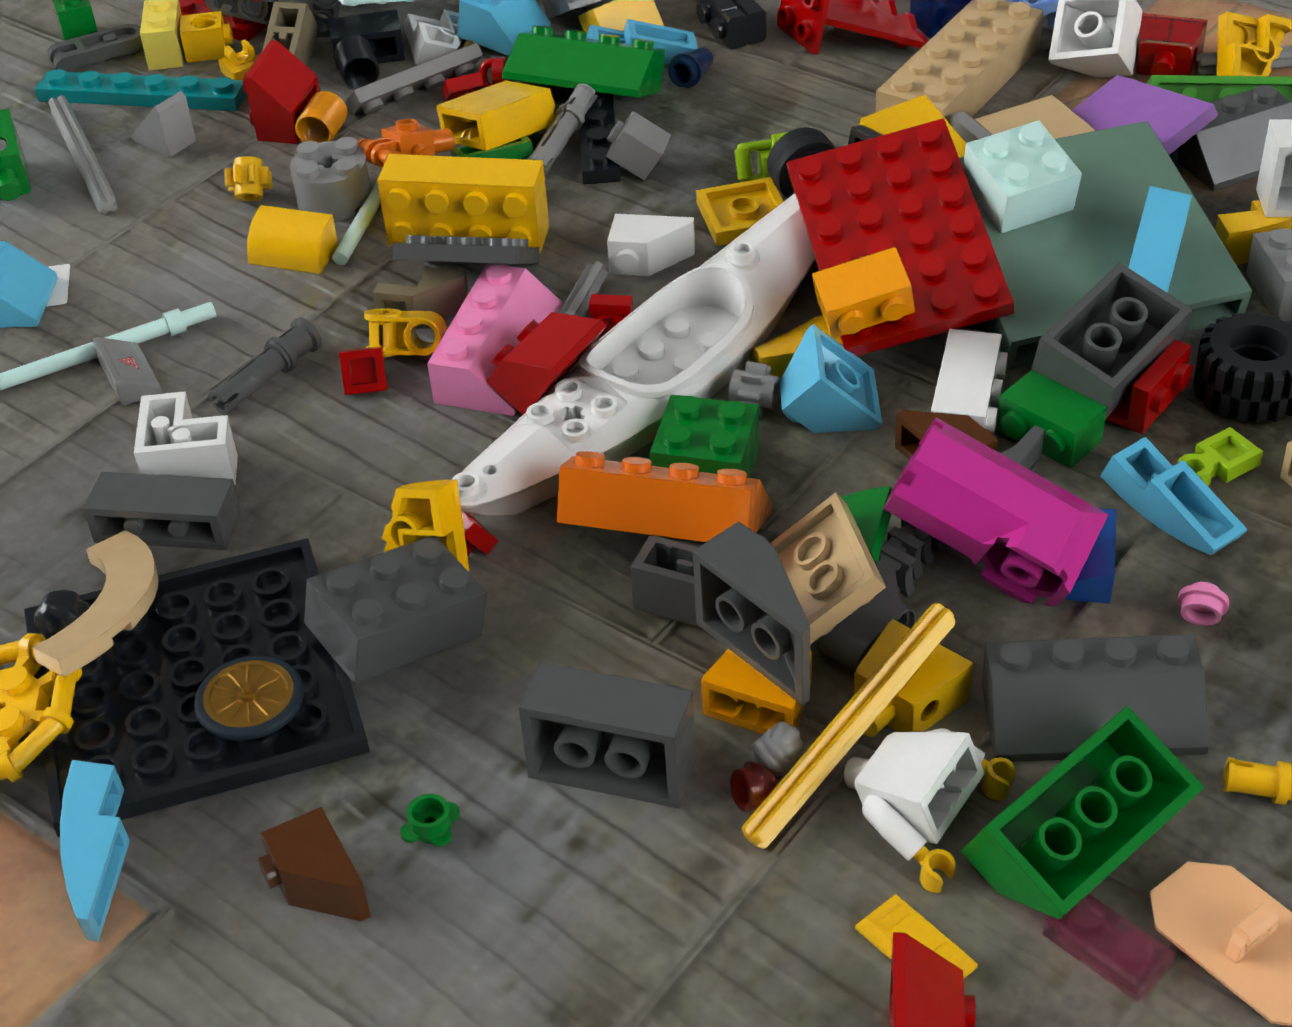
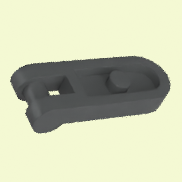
[47,24,143,72]

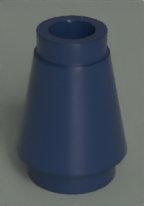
[668,47,713,88]

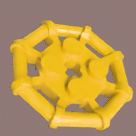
[0,633,82,782]

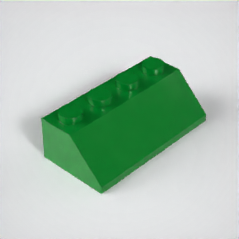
[502,25,665,98]
[961,705,1205,919]

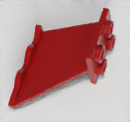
[776,0,928,54]

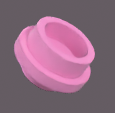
[1177,582,1230,626]

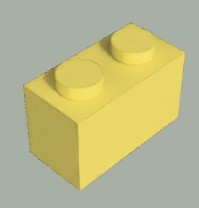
[140,0,184,71]

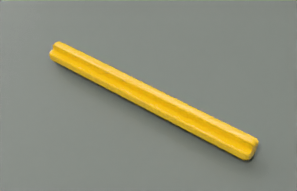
[742,603,955,849]

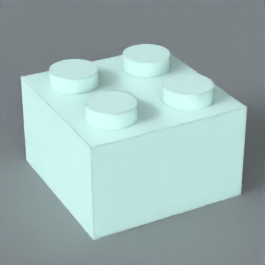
[962,120,1082,234]

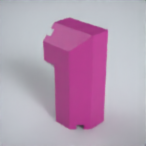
[884,417,1109,607]

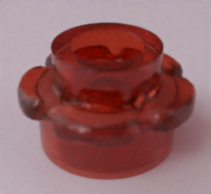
[730,761,777,812]

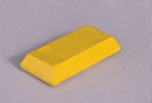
[855,894,978,979]

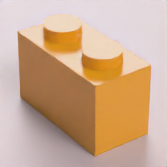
[812,247,915,338]

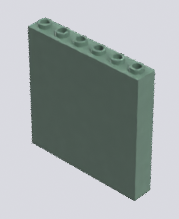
[959,121,1252,370]

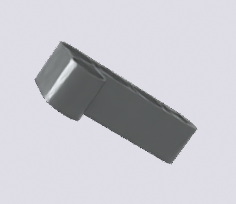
[204,0,341,38]

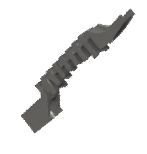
[817,425,1044,673]

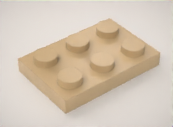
[771,492,886,645]

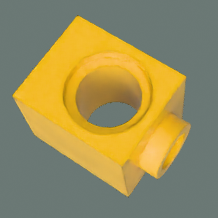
[180,11,233,63]

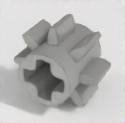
[729,361,780,417]

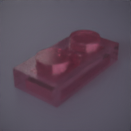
[1043,893,1175,1002]

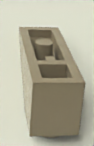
[262,2,319,66]

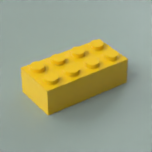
[377,154,549,253]

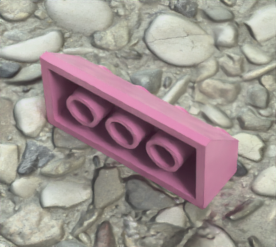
[427,263,564,416]

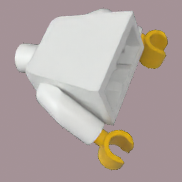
[844,728,1016,893]

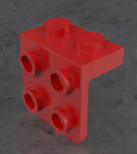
[1106,339,1193,434]

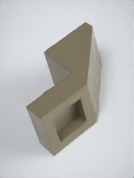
[372,267,469,329]

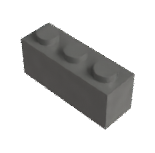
[83,472,241,550]

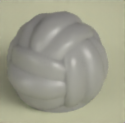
[748,720,804,777]

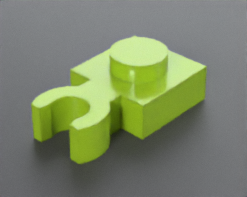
[1177,427,1263,486]

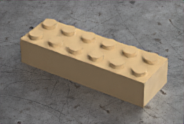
[875,0,1043,122]

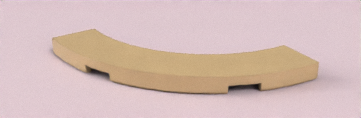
[32,530,159,677]

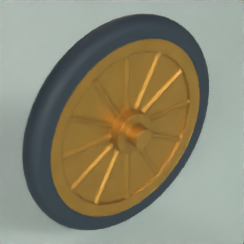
[194,656,304,741]

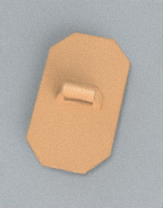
[1150,861,1292,1026]

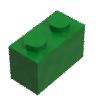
[997,370,1107,468]

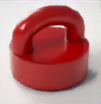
[479,57,514,88]

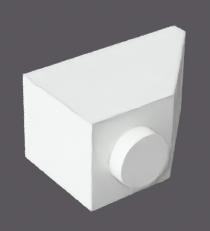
[607,214,695,276]

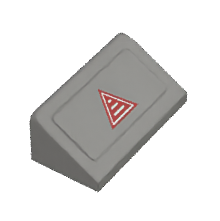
[92,337,163,406]

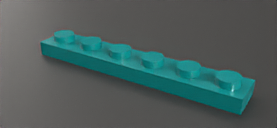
[35,69,247,111]

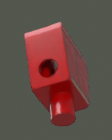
[1135,13,1208,76]

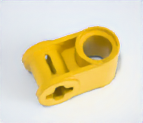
[364,308,447,357]

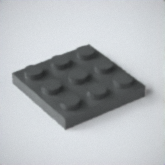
[393,235,539,264]

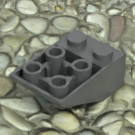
[630,529,777,627]

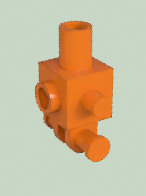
[357,119,455,168]

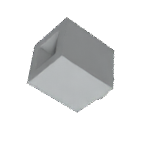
[606,111,671,181]

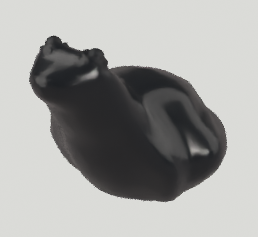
[34,590,90,640]

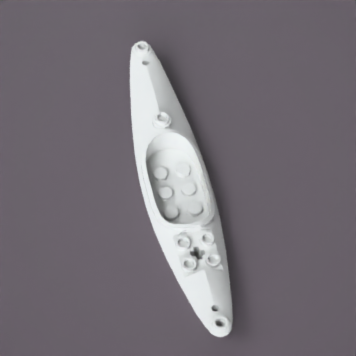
[452,193,815,515]

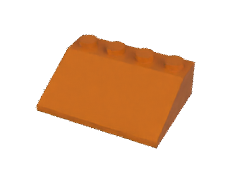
[556,451,773,542]

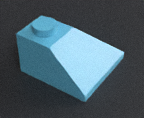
[779,324,883,433]

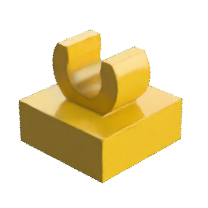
[218,39,258,80]

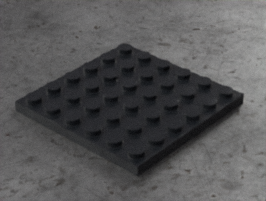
[24,538,370,837]

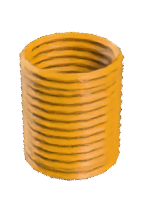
[295,91,348,143]

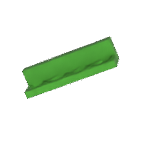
[1147,75,1292,103]

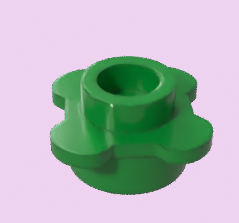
[400,794,460,847]

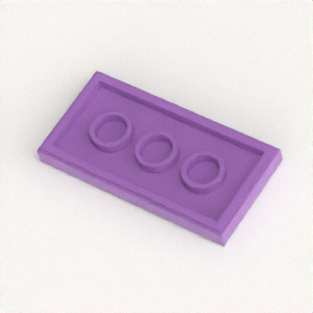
[1071,75,1218,155]

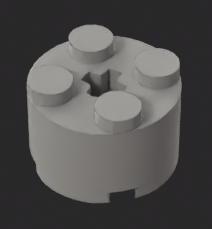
[290,137,372,222]

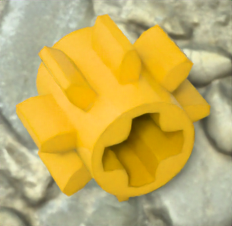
[225,156,272,202]

